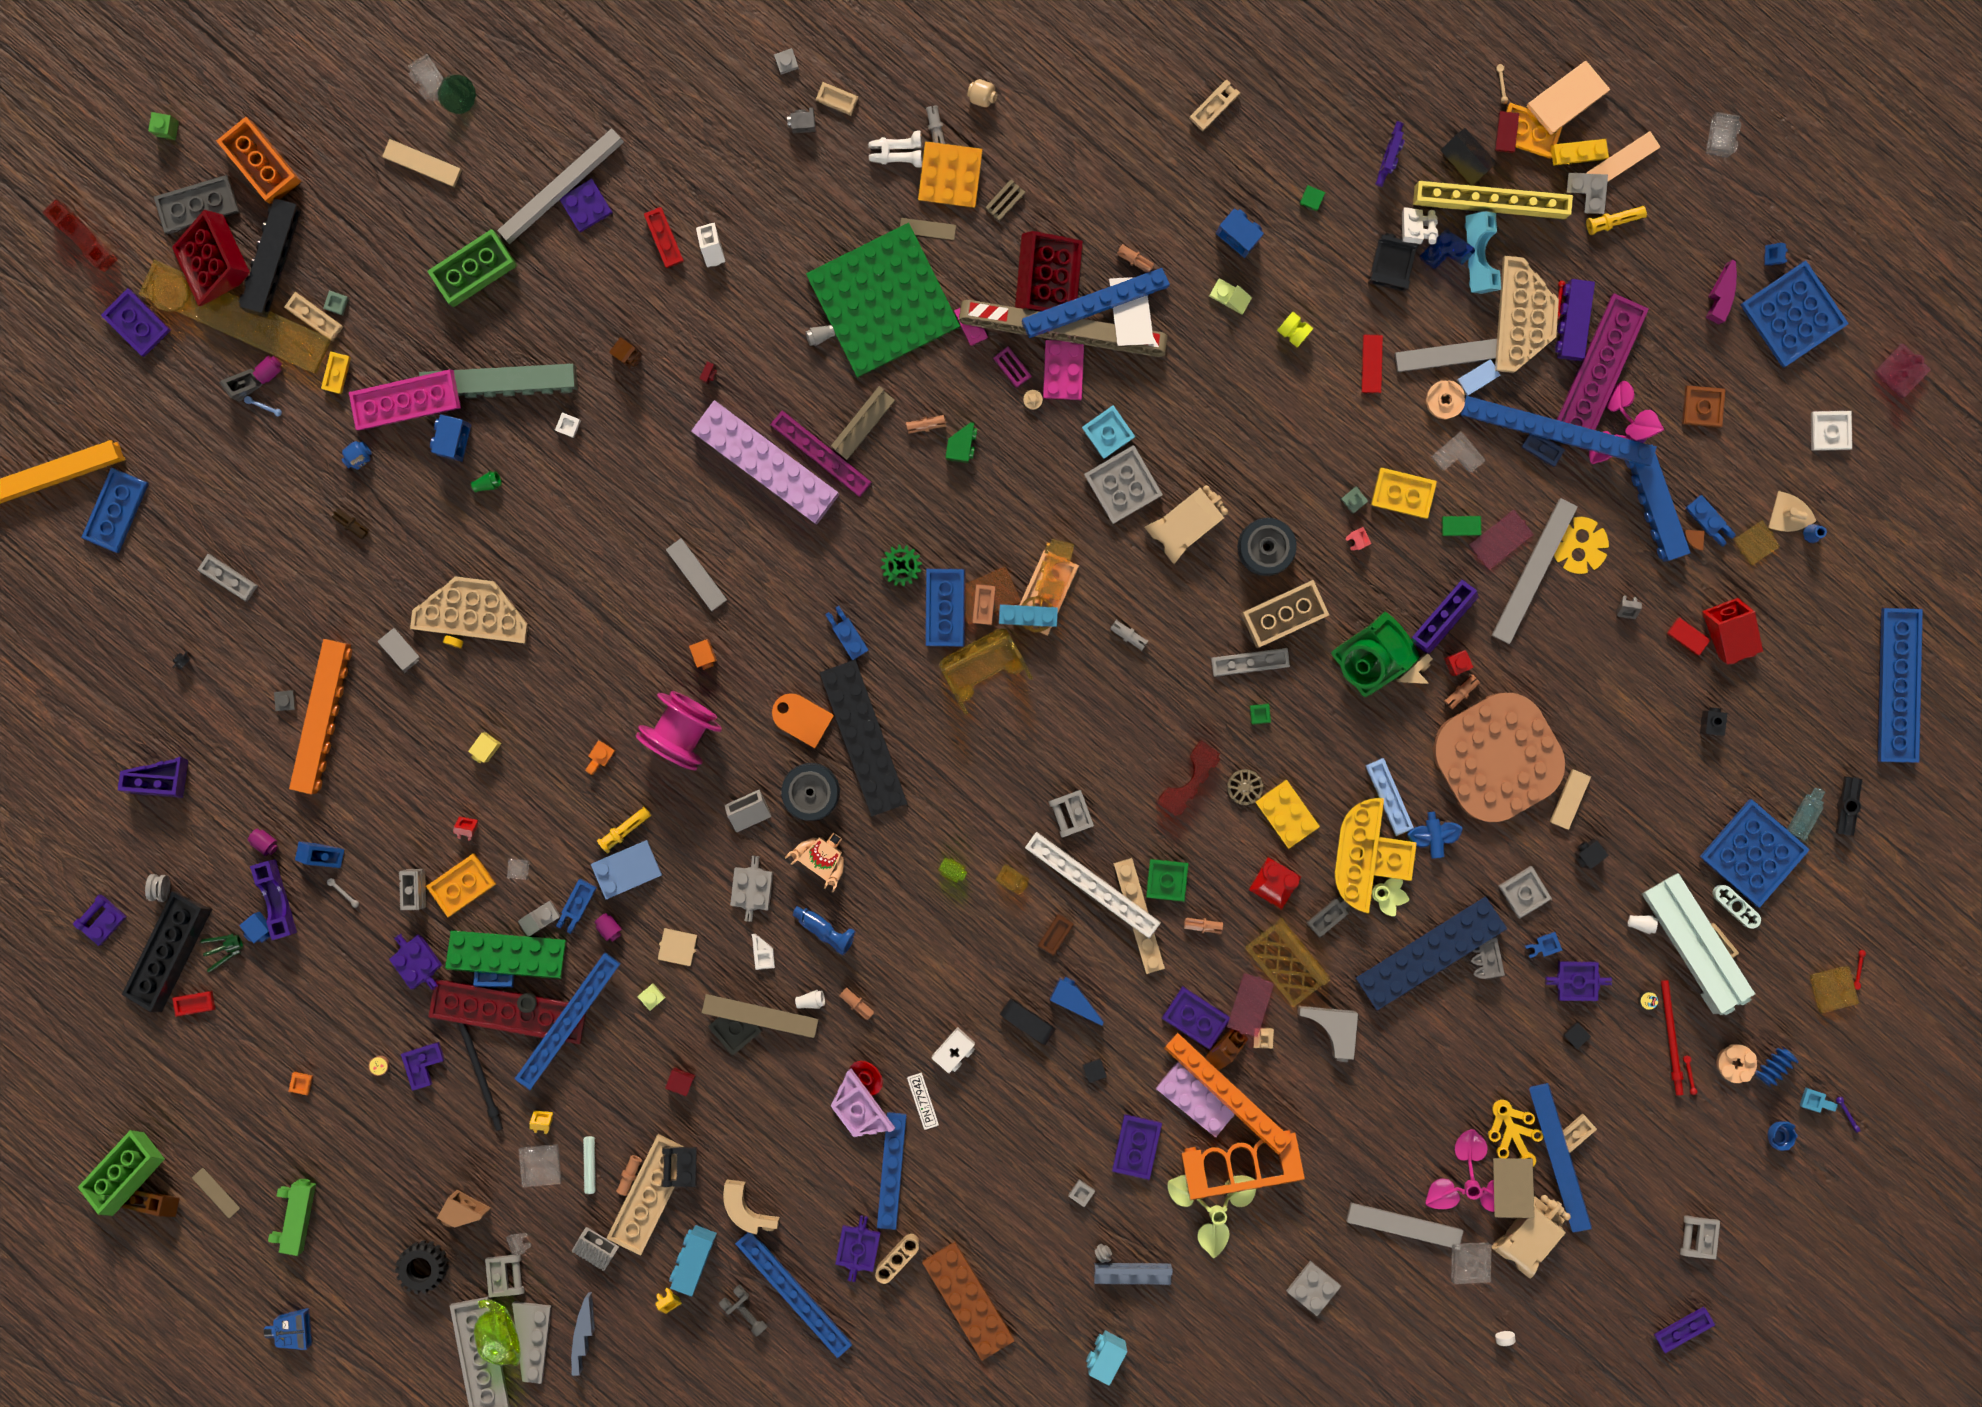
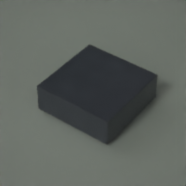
[1563,1022,1591,1049]
[1082,1058,1107,1083]

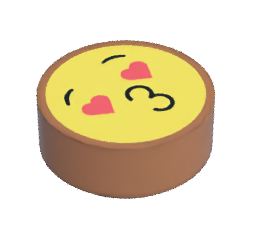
[369,1056,390,1076]

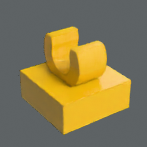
[530,1111,553,1134]
[655,1288,682,1314]

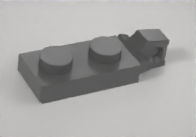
[1306,896,1351,938]

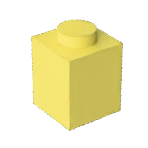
[468,732,501,763]

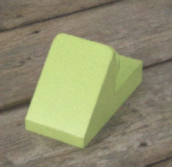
[1209,278,1252,315]

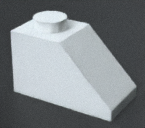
[696,223,725,267]

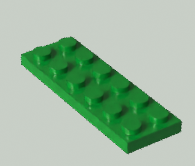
[445,930,567,979]

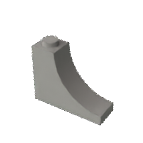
[1297,1006,1358,1062]

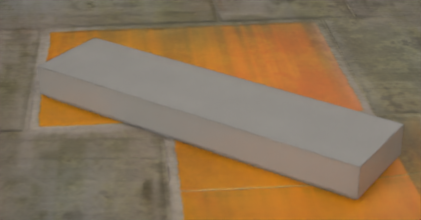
[666,538,727,611]
[1211,648,1290,677]

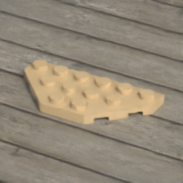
[1495,256,1559,373]
[410,577,528,643]

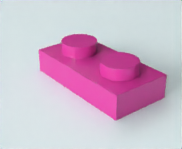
[954,308,988,346]

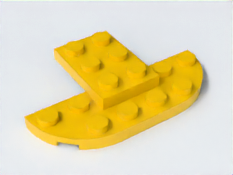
[1334,798,1417,913]

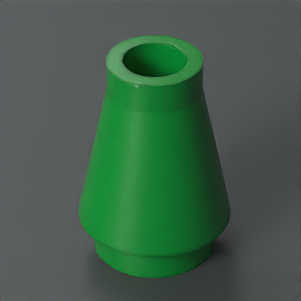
[471,471,502,493]

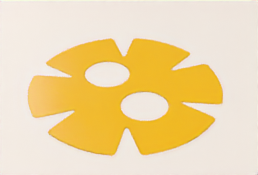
[1554,517,1609,574]

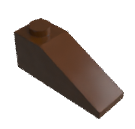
[121,1190,180,1217]

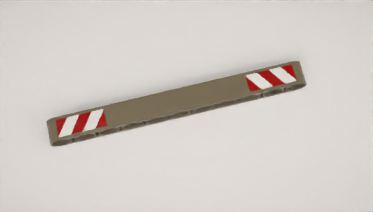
[959,300,1167,357]

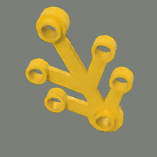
[1488,1100,1544,1167]

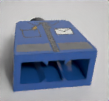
[264,1308,312,1350]

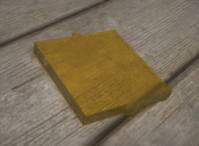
[1734,520,1780,565]

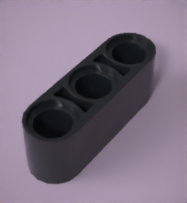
[1000,998,1056,1045]

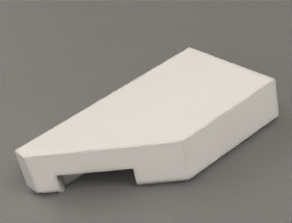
[752,934,775,970]

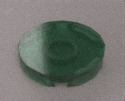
[437,74,476,114]

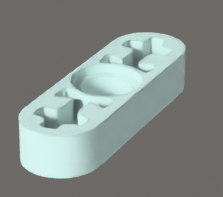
[1713,885,1761,929]

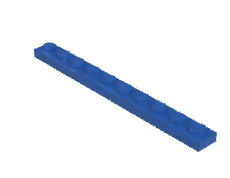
[1461,396,1657,466]

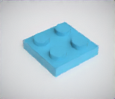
[1082,405,1135,459]

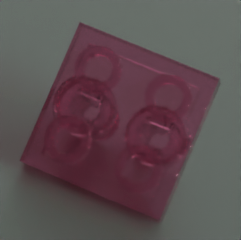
[1874,343,1931,398]

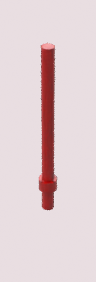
[1661,980,1684,1095]

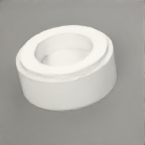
[1495,1331,1516,1346]

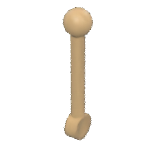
[1496,64,1508,104]

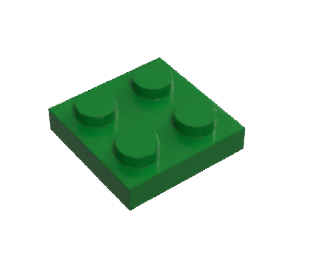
[1146,859,1188,901]

